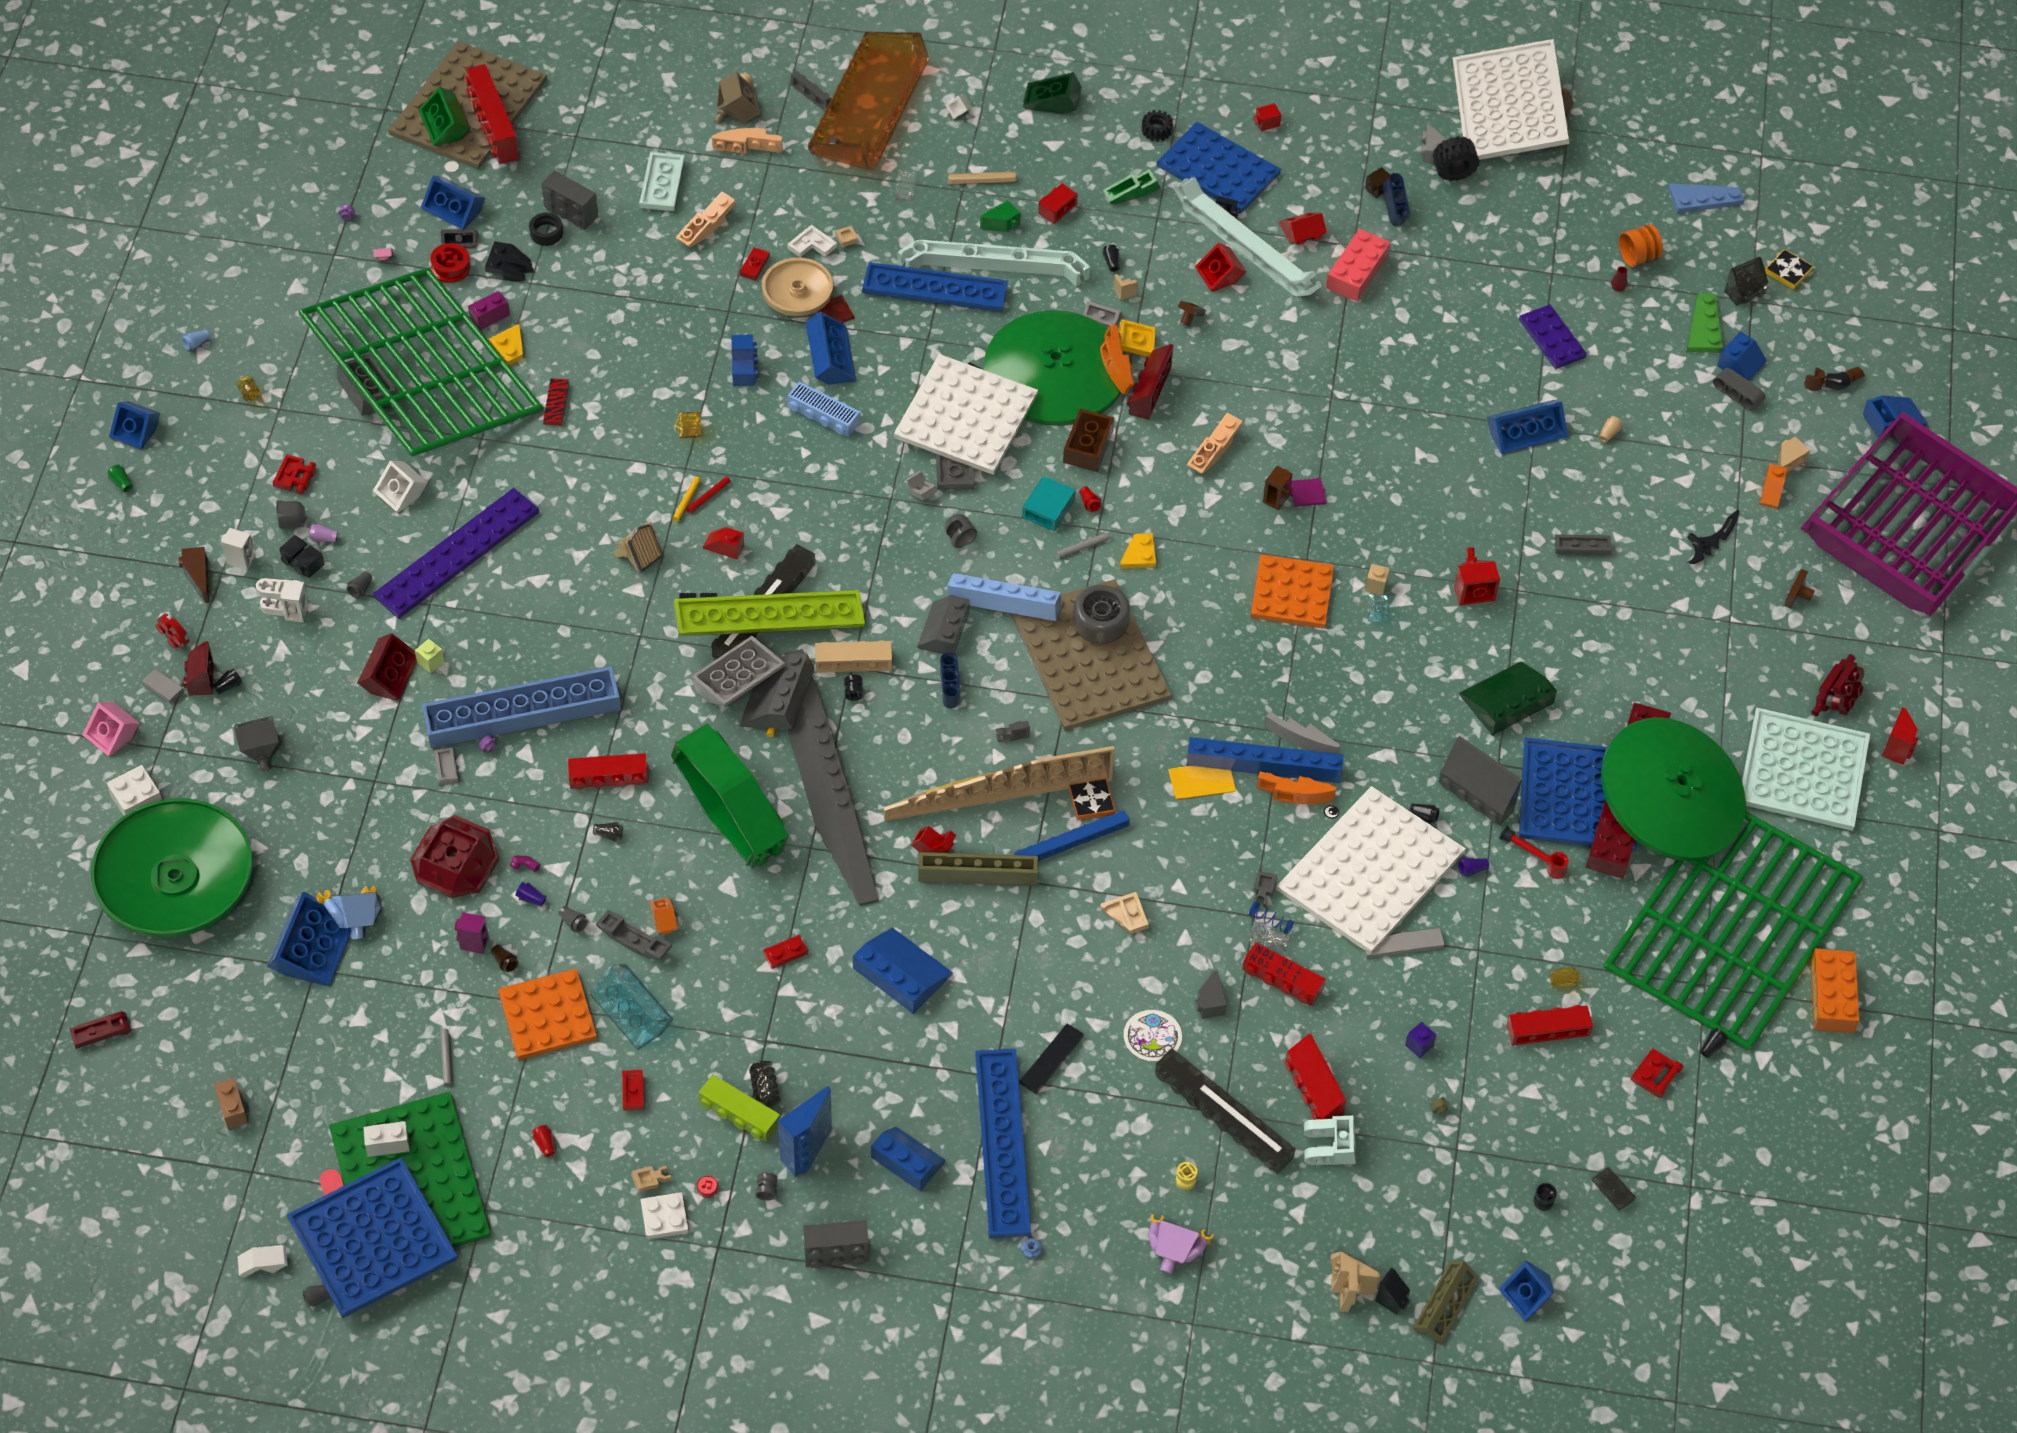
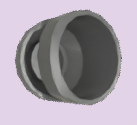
[276,501,306,528]
[945,514,977,548]

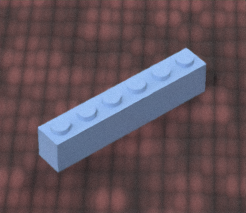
[947,573,1062,621]

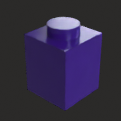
[1405,1022,1436,1058]

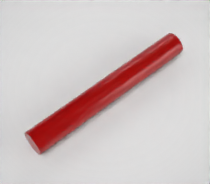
[686,476,731,514]

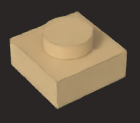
[835,226,858,248]

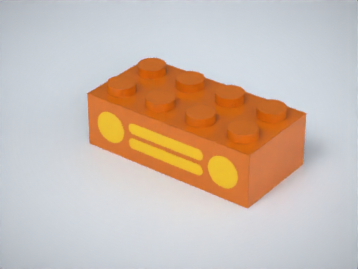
[1810,949,1859,1033]

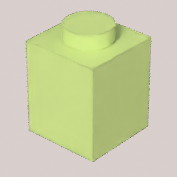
[415,639,444,674]

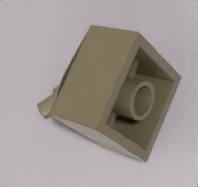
[714,71,761,124]

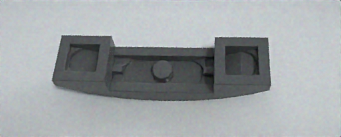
[596,910,672,960]

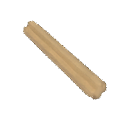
[948,172,1016,184]

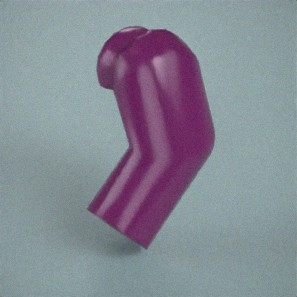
[510,855,540,872]

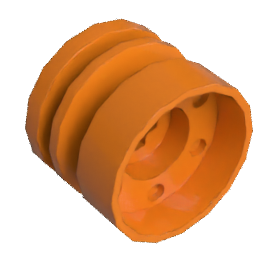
[1619,224,1663,267]

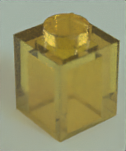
[675,412,702,439]

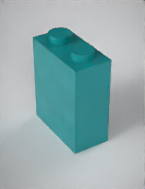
[1022,476,1076,532]

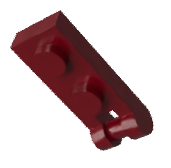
[69,1011,131,1049]

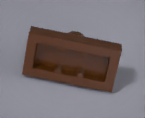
[1178,301,1206,326]
[1784,569,1815,609]

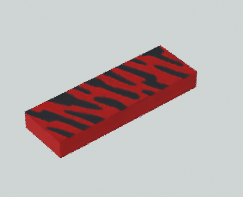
[543,378,569,426]

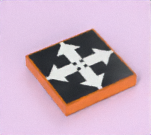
[1068,779,1115,820]

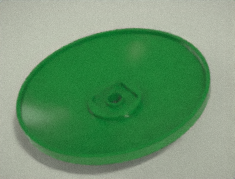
[984,310,1125,426]
[1601,718,1746,861]
[91,798,253,938]

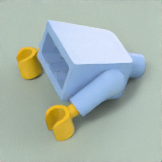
[316,886,381,939]

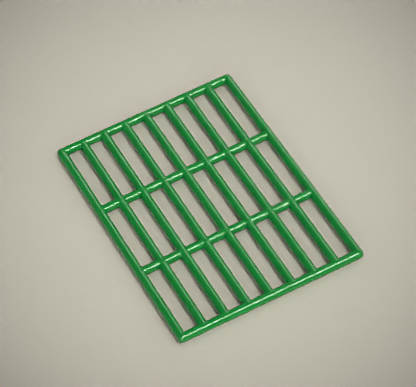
[298,268,543,456]
[1603,811,1863,1050]

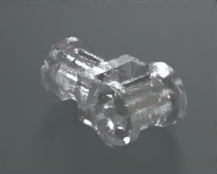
[1249,922,1290,951]

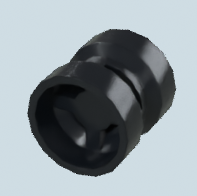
[844,674,863,701]
[1533,1183,1557,1211]

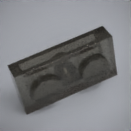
[1592,1167,1636,1211]

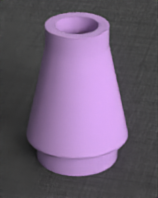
[309,523,338,543]

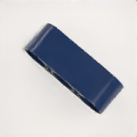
[1383,173,1410,226]
[940,652,960,709]

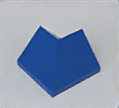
[1499,1261,1554,1321]

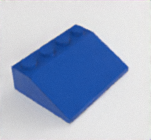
[267,892,351,986]
[853,927,953,1014]
[778,1086,832,1177]

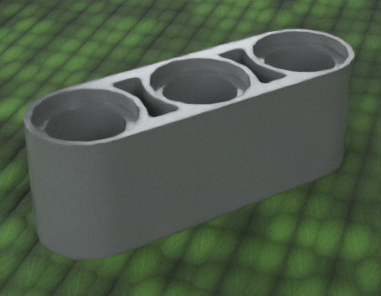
[1713,368,1765,411]

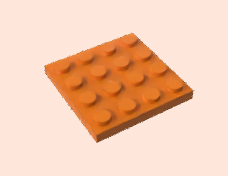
[1250,554,1334,629]
[498,968,597,1060]

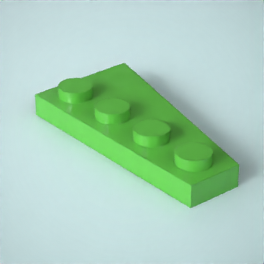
[1686,293,1723,352]

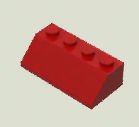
[1284,1034,1347,1120]

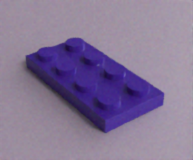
[1519,304,1587,369]

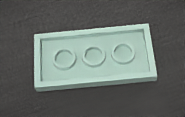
[639,152,685,211]

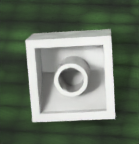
[373,460,428,512]

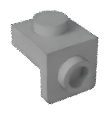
[906,471,937,500]

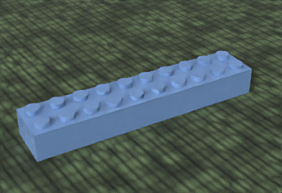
[422,666,621,748]

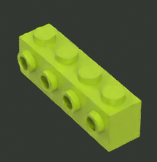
[698,1074,780,1143]

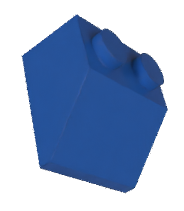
[1717,331,1767,381]
[109,401,160,449]

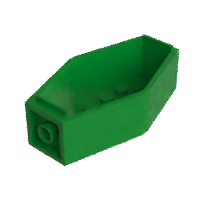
[671,723,789,868]

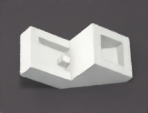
[238,1245,287,1277]

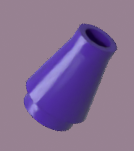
[1458,858,1489,877]
[515,882,547,907]

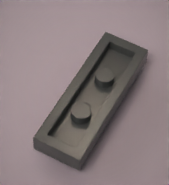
[791,70,831,112]
[1554,534,1612,555]

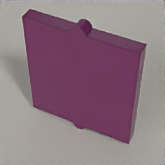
[1290,478,1326,507]

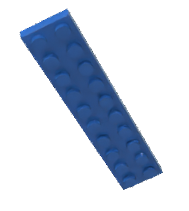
[975,1049,1031,1239]

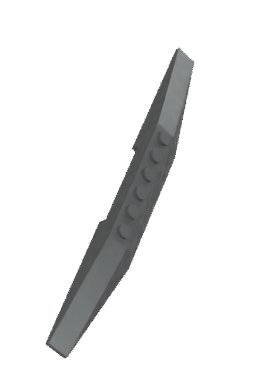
[784,649,878,906]

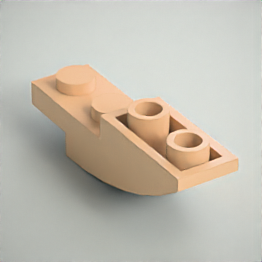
[712,128,783,154]
[676,192,736,248]
[1187,413,1243,474]

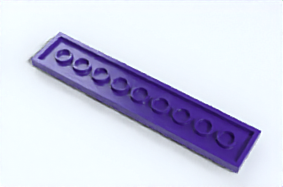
[373,488,539,619]

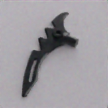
[1687,510,1740,564]

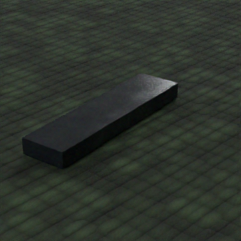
[1020,1023,1084,1094]

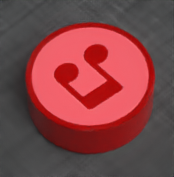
[697,1176,718,1198]

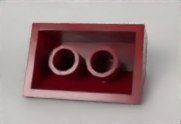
[357,633,417,701]

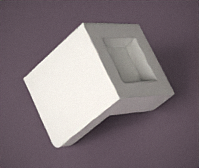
[945,93,972,119]

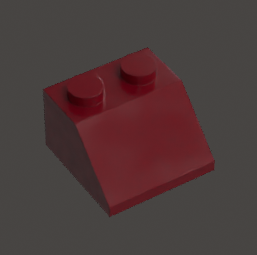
[183,641,214,696]

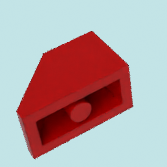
[703,527,744,559]

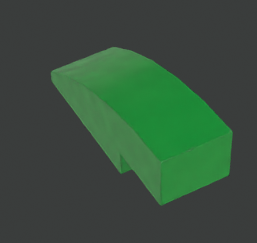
[1103,169,1160,204]

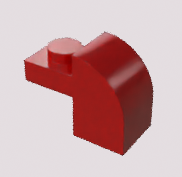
[911,826,956,853]

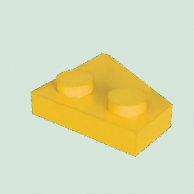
[489,324,523,366]
[1120,533,1156,569]

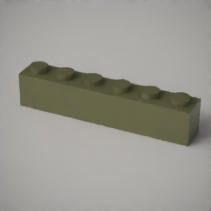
[918,852,1038,885]

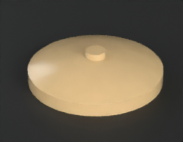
[762,258,833,316]

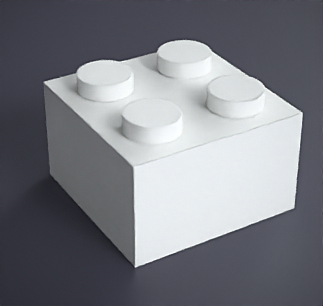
[107,765,162,816]

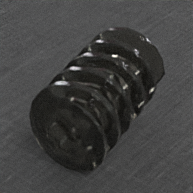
[749,1061,781,1106]

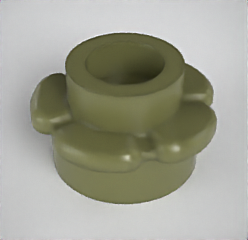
[1430,1097,1449,1114]

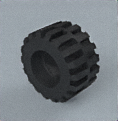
[1433,136,1480,181]

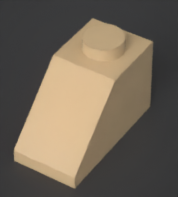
[1778,436,1810,474]

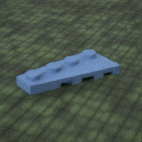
[1667,183,1744,213]

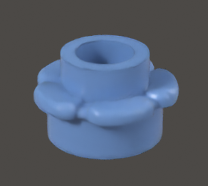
[1021,1238,1042,1259]

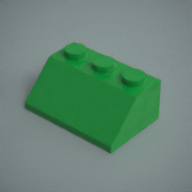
[418,87,470,146]

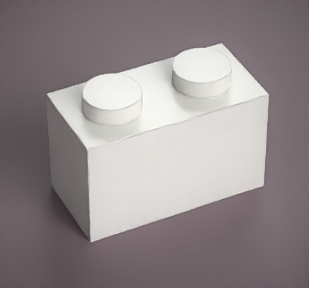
[221,528,256,570]
[364,1121,410,1157]

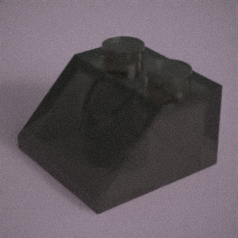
[1724,256,1768,306]

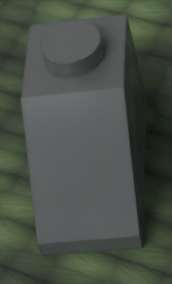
[1195,971,1227,1019]

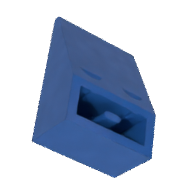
[1863,396,1928,438]

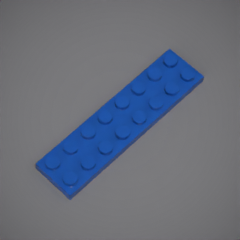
[862,262,1008,312]

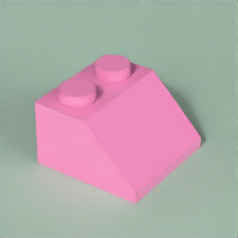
[82,702,139,756]

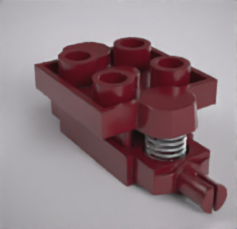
[1811,654,1864,717]

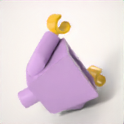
[1148,1214,1213,1274]

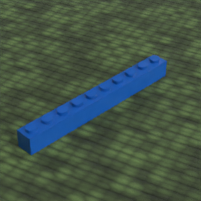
[1014,810,1130,861]

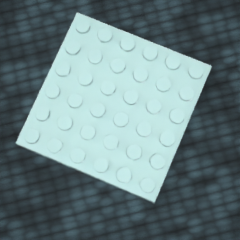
[1742,707,1870,831]

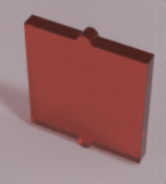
[818,295,855,323]

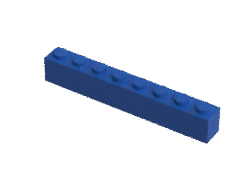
[1186,737,1344,783]

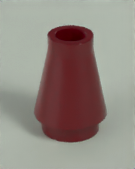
[1611,266,1628,292]

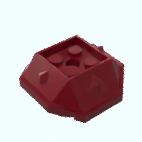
[410,815,499,898]

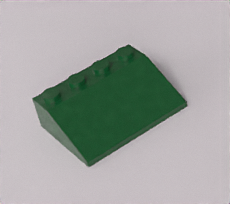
[1459,661,1557,735]

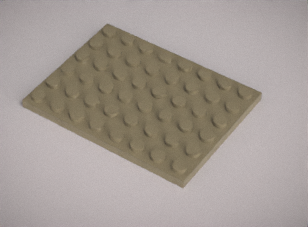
[388,41,547,169]
[1010,579,1171,731]

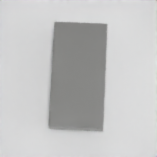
[142,669,184,704]
[434,747,459,786]

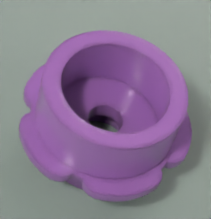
[338,205,355,220]
[478,735,496,753]

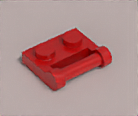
[1630,1048,1684,1098]

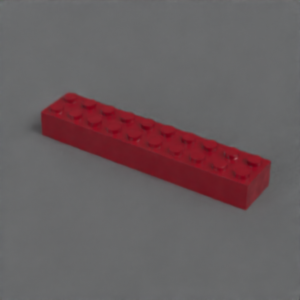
[1586,702,1671,879]

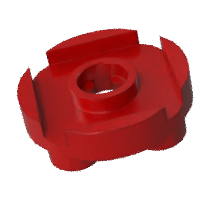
[155,613,190,649]

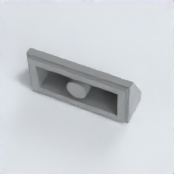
[1083,301,1122,326]

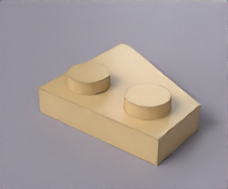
[1100,892,1149,934]

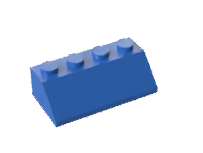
[806,312,856,384]
[1487,400,1568,454]

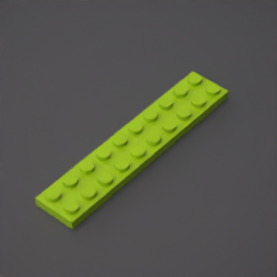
[673,590,865,636]

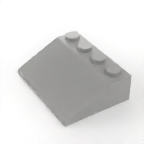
[691,636,786,707]

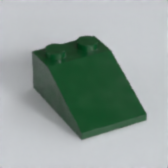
[1023,72,1082,114]

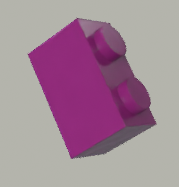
[468,290,510,330]
[455,912,489,954]

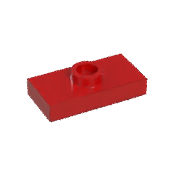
[739,247,770,281]

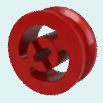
[430,243,470,283]

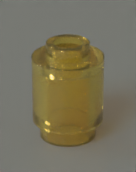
[1549,966,1580,989]

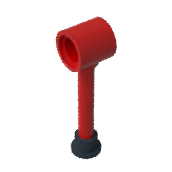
[1499,826,1569,879]

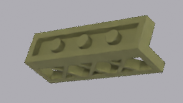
[1413,1261,1479,1344]

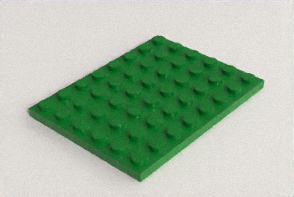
[329,1091,491,1247]

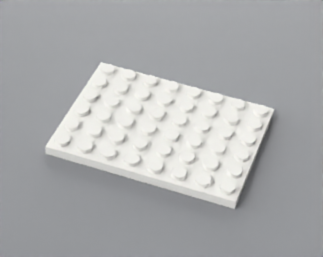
[1453,39,1569,160]
[1276,786,1466,953]

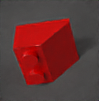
[1279,212,1327,245]
[1195,242,1247,292]
[1882,707,1919,765]

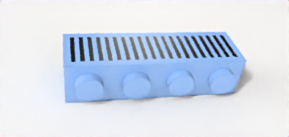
[787,382,860,437]

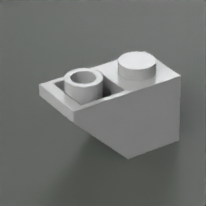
[1421,125,1447,163]

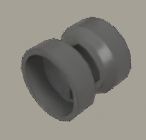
[755,1172,778,1201]

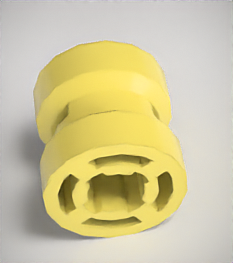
[1176,1162,1197,1190]

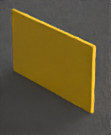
[1168,766,1236,800]

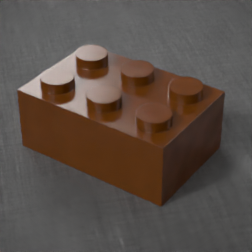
[1063,409,1114,472]

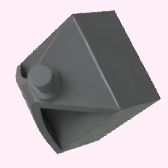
[234,716,279,772]

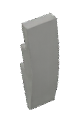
[1264,712,1340,754]

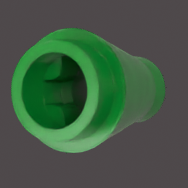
[107,465,133,492]

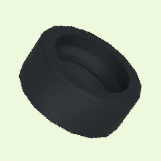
[529,212,563,246]

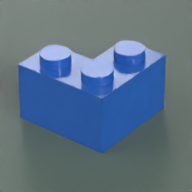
[731,334,758,386]

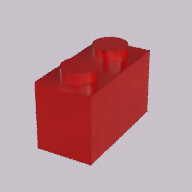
[1038,183,1078,224]

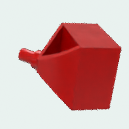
[1454,547,1500,606]

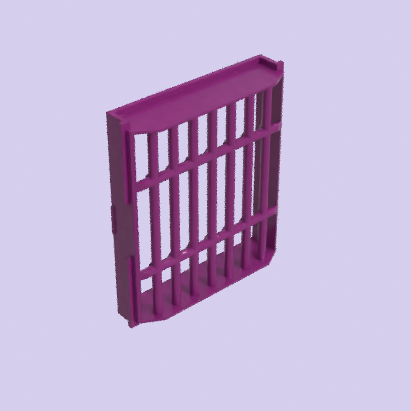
[1801,412,2017,617]

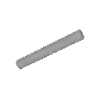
[1056,533,1109,558]
[440,1029,452,1086]

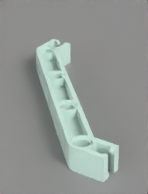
[1173,177,1322,297]
[898,240,1090,287]

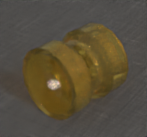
[236,375,260,401]

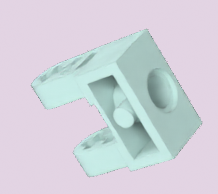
[1304,1115,1356,1165]

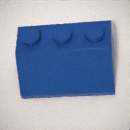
[420,176,485,230]
[871,1127,946,1191]

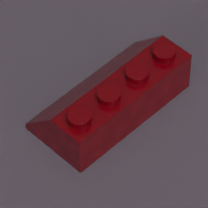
[1127,344,1174,420]

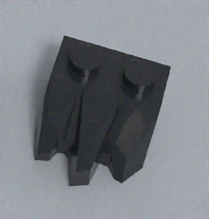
[485,241,534,281]

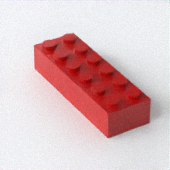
[464,64,519,164]

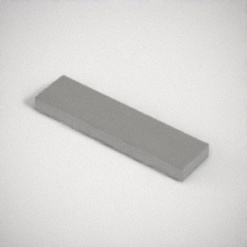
[1364,928,1444,959]

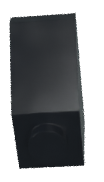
[1375,1268,1411,1315]

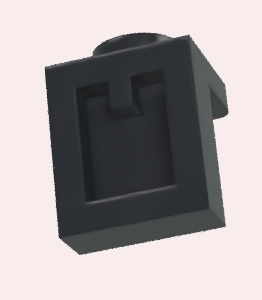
[1216,196,1240,219]

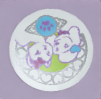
[1124,1010,1182,1061]

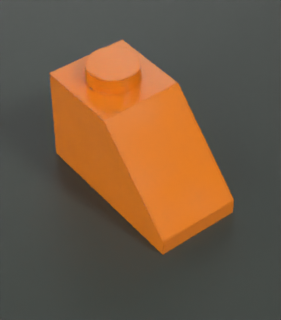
[1759,464,1787,509]
[649,897,678,934]

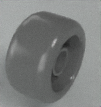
[1073,585,1130,644]

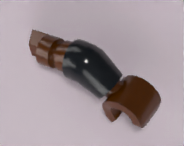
[1804,367,1865,391]

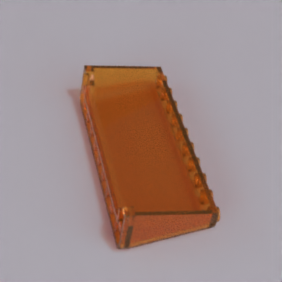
[808,32,928,170]

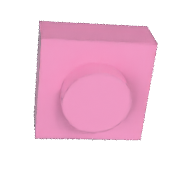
[373,248,393,260]

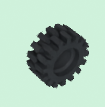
[1142,110,1173,142]

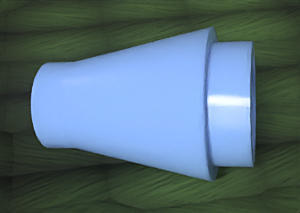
[181,329,210,350]

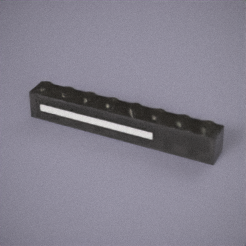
[711,544,816,659]
[1155,1048,1296,1174]

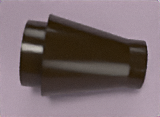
[491,944,518,972]

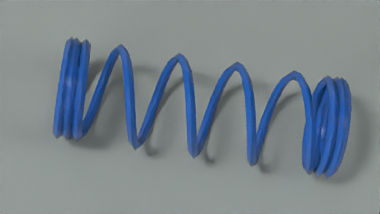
[1249,902,1294,935]

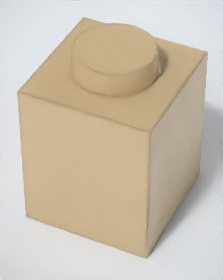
[1365,564,1390,596]

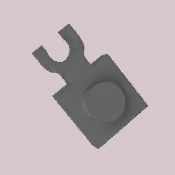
[996,721,1030,742]
[1253,871,1277,907]

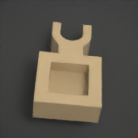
[631,1166,671,1193]

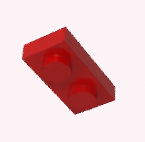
[763,935,808,969]
[622,1070,644,1111]

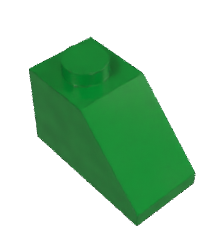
[980,200,1021,232]

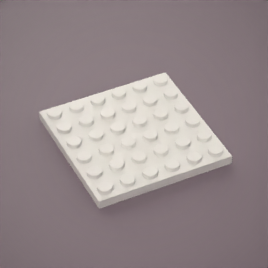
[894,354,1038,475]

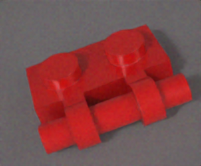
[273,454,316,494]

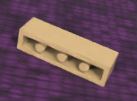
[815,640,892,673]

